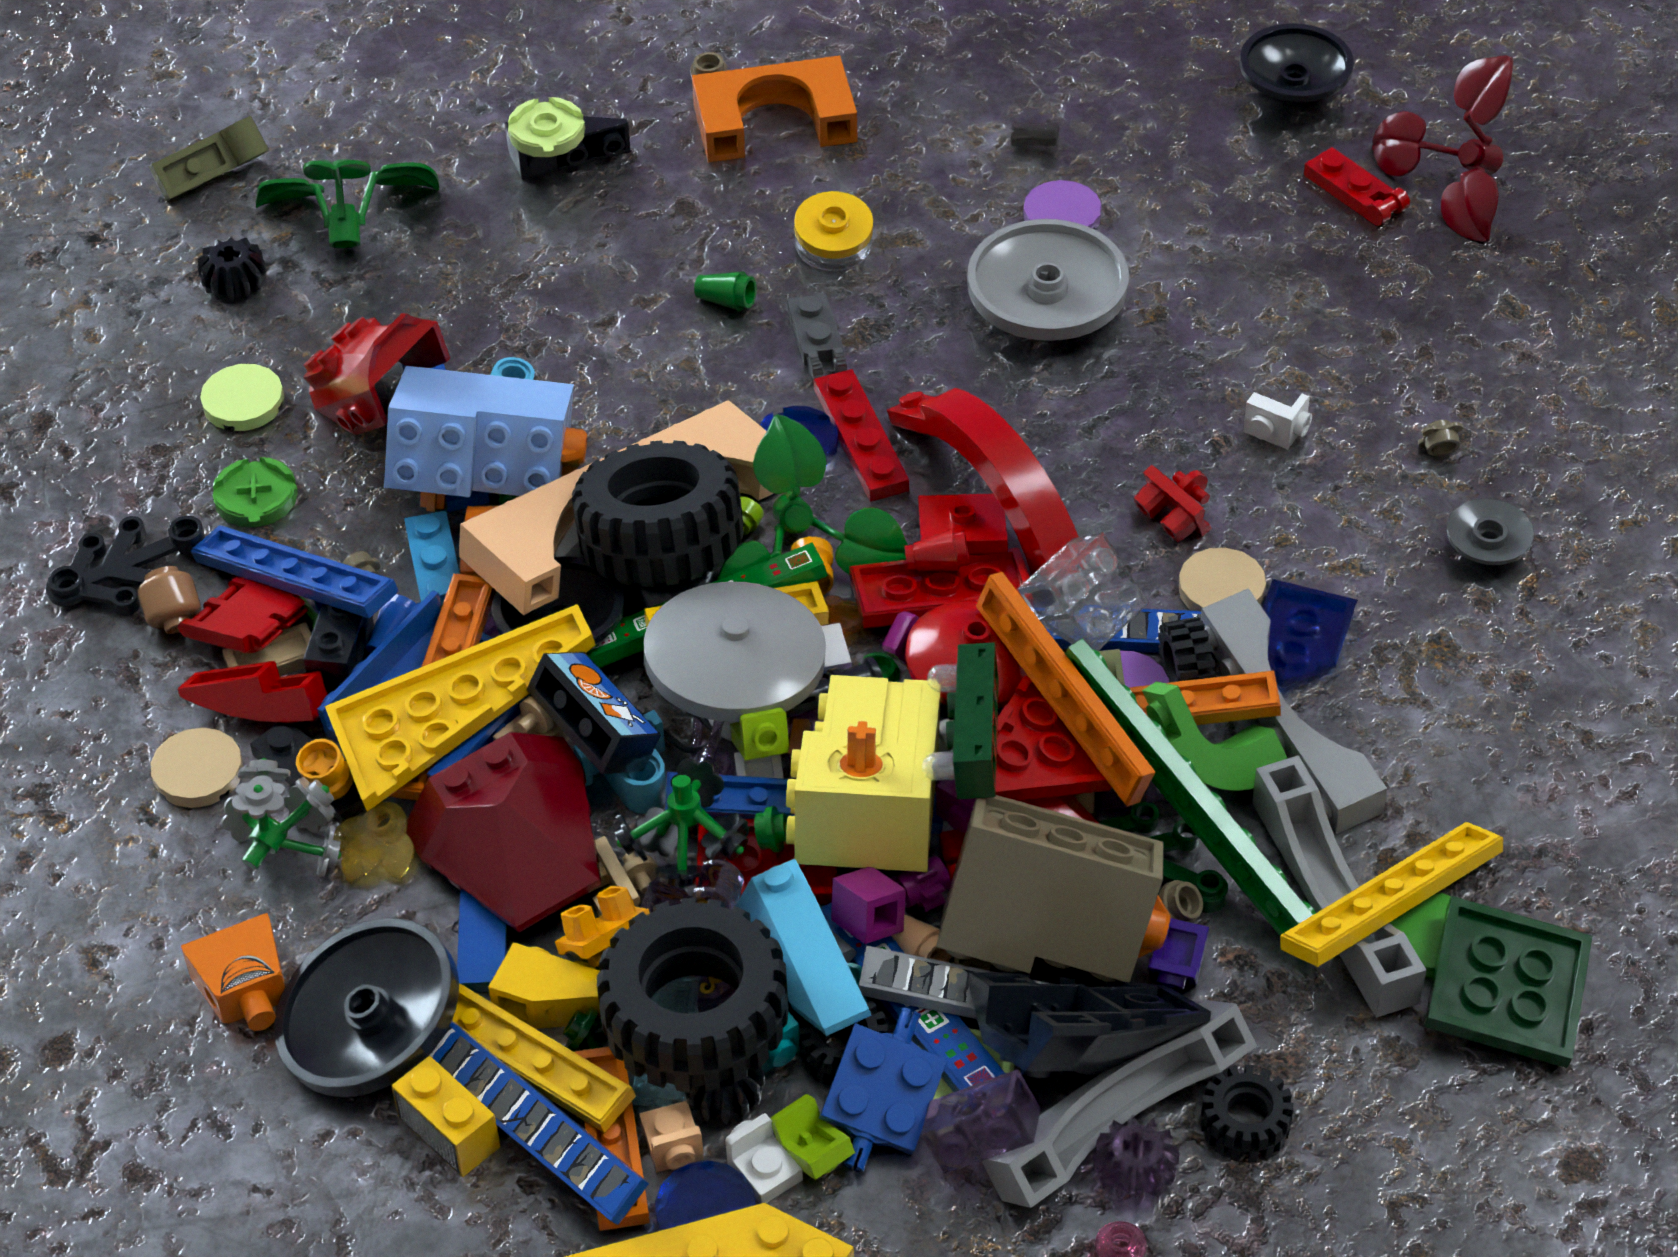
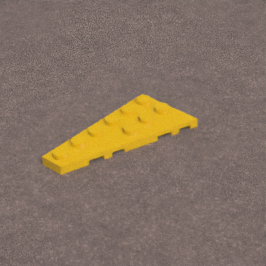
[325,604,596,812]

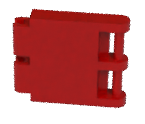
[178,577,308,654]

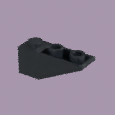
[505,116,631,180]

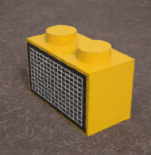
[391,1055,500,1177]

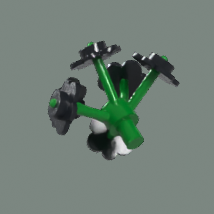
[614,758,750,888]

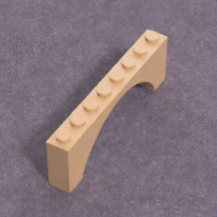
[459,400,773,615]

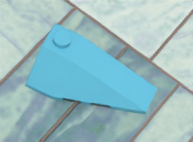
[736,858,872,1036]

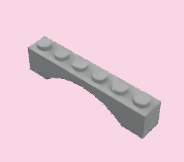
[1201,588,1387,835]
[1252,755,1426,1018]
[980,1000,1257,1208]

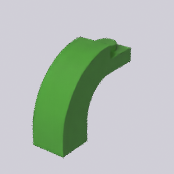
[1142,681,1288,791]

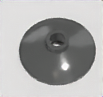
[1446,498,1534,565]

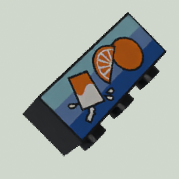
[526,652,661,774]

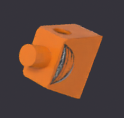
[181,913,285,1031]

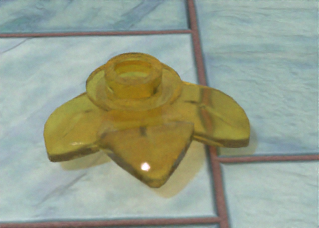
[333,802,415,884]

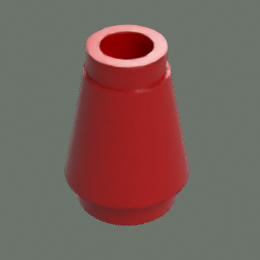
[905,529,970,571]

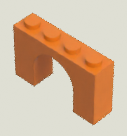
[692,55,858,163]

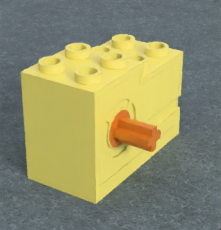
[786,675,941,872]

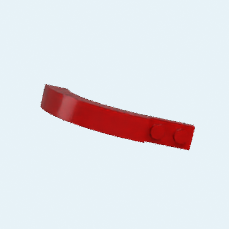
[887,388,1089,584]

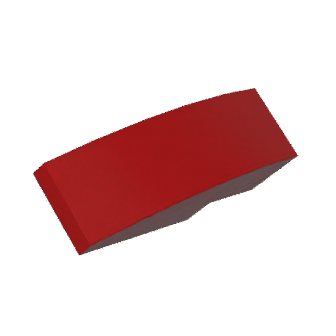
[177,661,327,723]

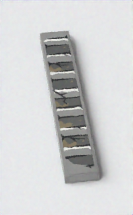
[859,946,1052,1019]

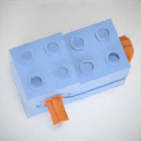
[384,366,587,512]

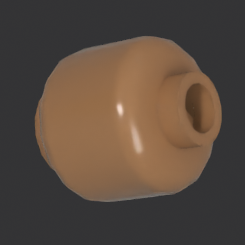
[138,566,201,634]

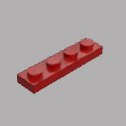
[814,369,909,502]

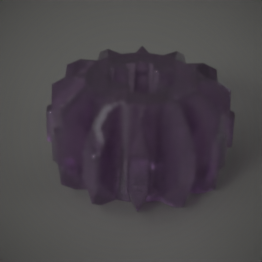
[1093,1115,1180,1205]

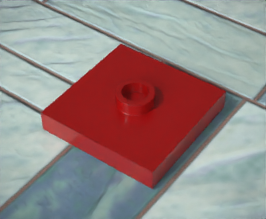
[918,493,1008,554]

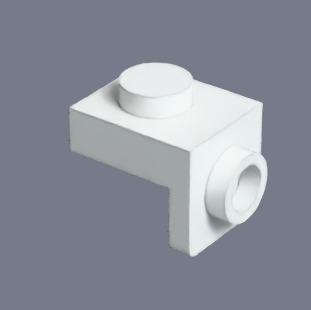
[1243,392,1312,450]

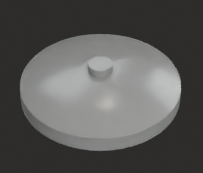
[967,219,1129,341]
[644,582,826,722]

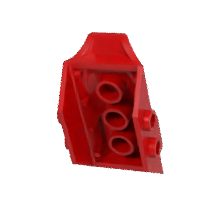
[303,313,451,435]

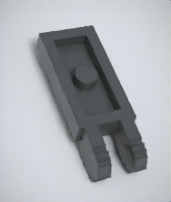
[787,293,847,382]

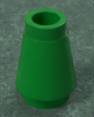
[694,271,757,311]

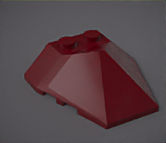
[403,732,602,932]

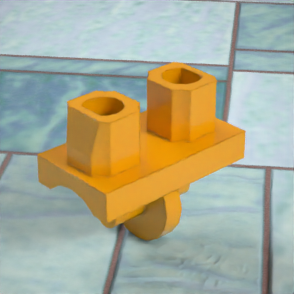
[555,886,650,968]

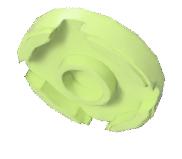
[508,97,585,157]
[200,364,285,431]

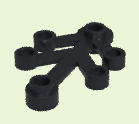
[45,516,205,616]

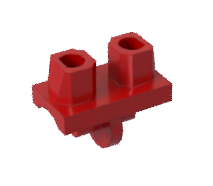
[1133,465,1212,543]

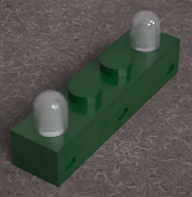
[922,642,999,799]

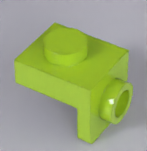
[730,707,789,761]
[770,1094,855,1180]

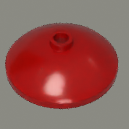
[905,600,1028,709]

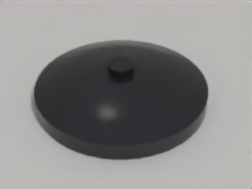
[274,918,459,1097]

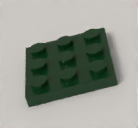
[1423,896,1593,1068]

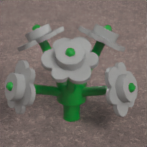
[221,758,342,878]

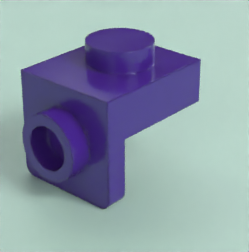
[1148,918,1210,990]

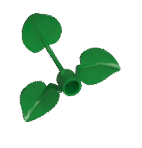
[256,159,439,249]
[717,414,908,580]

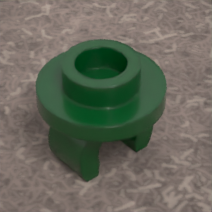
[562,1007,608,1052]

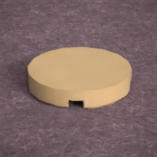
[1179,547,1266,611]
[151,727,243,808]

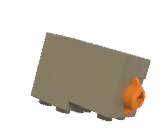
[936,795,1171,983]

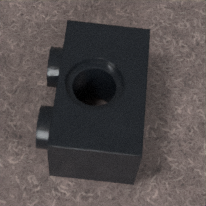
[303,603,374,695]

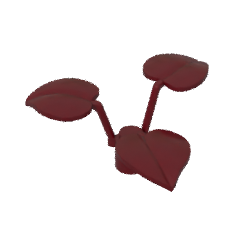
[1372,55,1513,242]

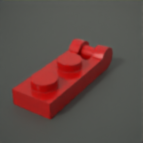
[1303,147,1410,226]

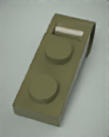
[148,116,269,201]

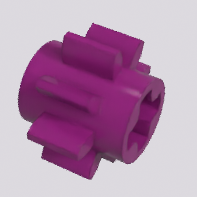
[892,856,951,912]

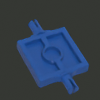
[818,1008,948,1172]

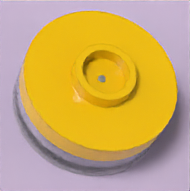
[794,191,873,271]

